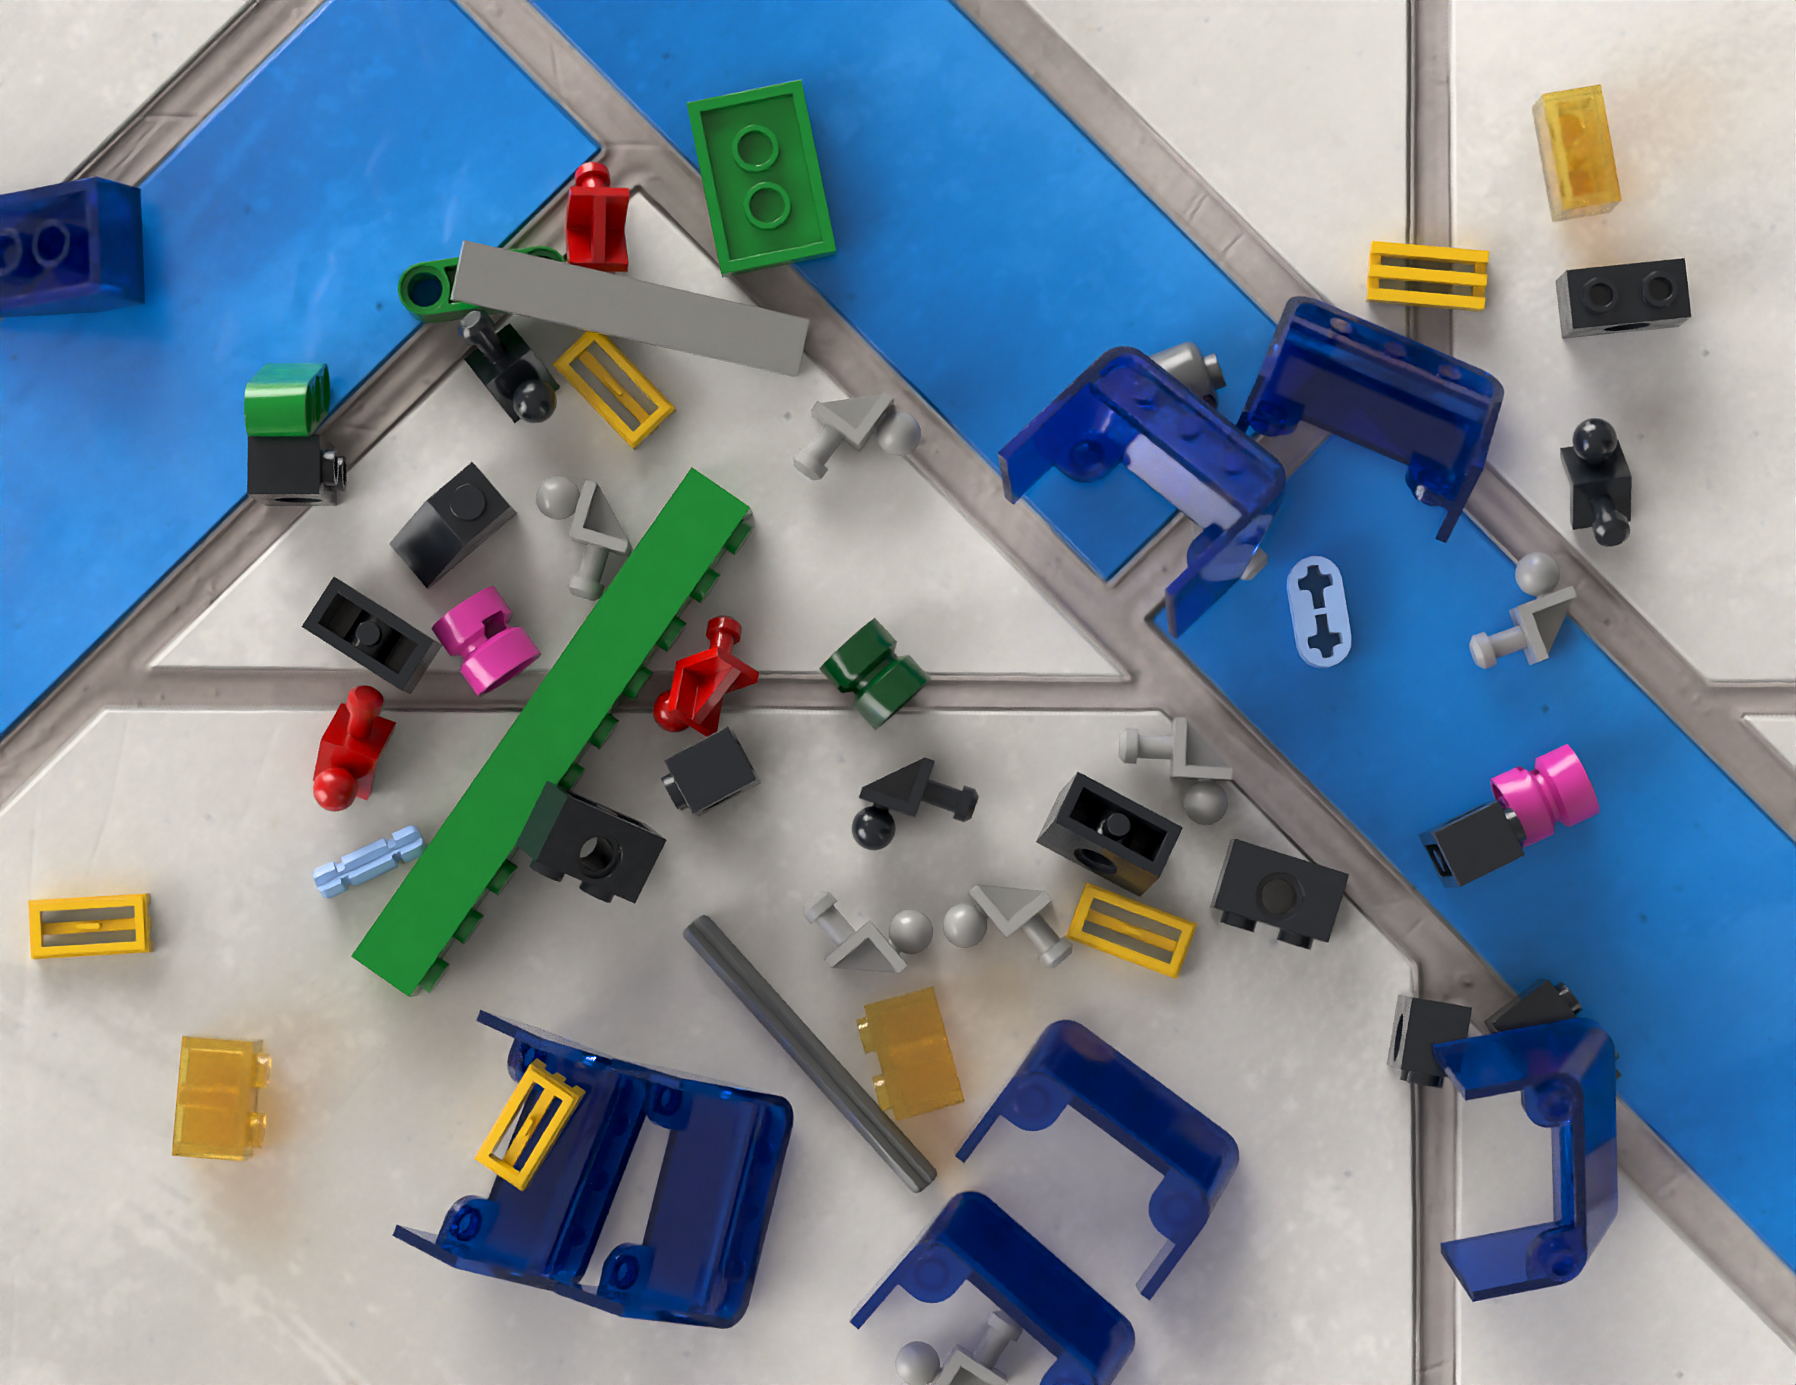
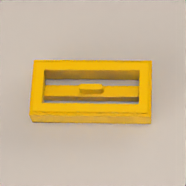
[1365,241,1489,312]
[552,331,677,451]
[1066,882,1197,979]
[28,893,153,960]
[474,1059,586,1192]

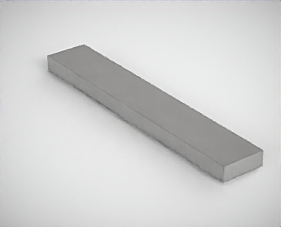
[450,240,810,377]

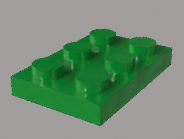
[686,79,837,278]

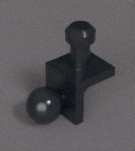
[458,310,561,423]
[1560,418,1632,547]
[851,757,979,851]

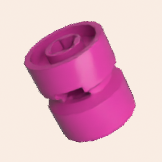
[431,586,541,697]
[1490,744,1600,848]

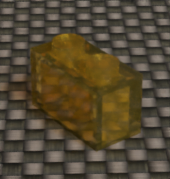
[1532,84,1622,222]
[856,985,965,1121]
[172,1034,271,1161]

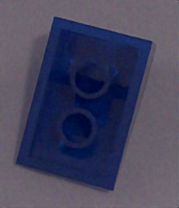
[0,176,145,318]

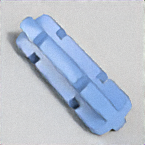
[313,826,427,898]

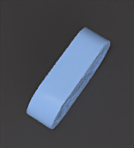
[1287,556,1352,668]

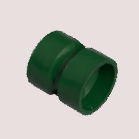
[819,618,931,730]

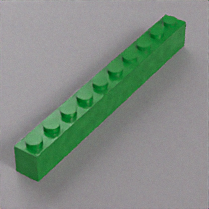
[351,467,754,997]

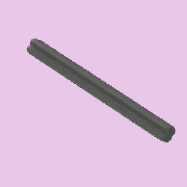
[683,915,937,1194]

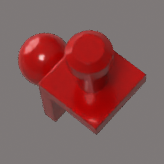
[564,162,630,274]
[653,615,759,737]
[312,685,396,812]

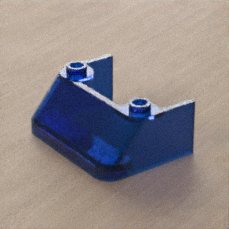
[1225,296,1505,543]
[998,346,1286,640]
[392,1010,654,1293]
[1433,1017,1618,1302]
[954,1019,1239,1301]
[554,1058,794,1329]
[849,1190,1135,1385]

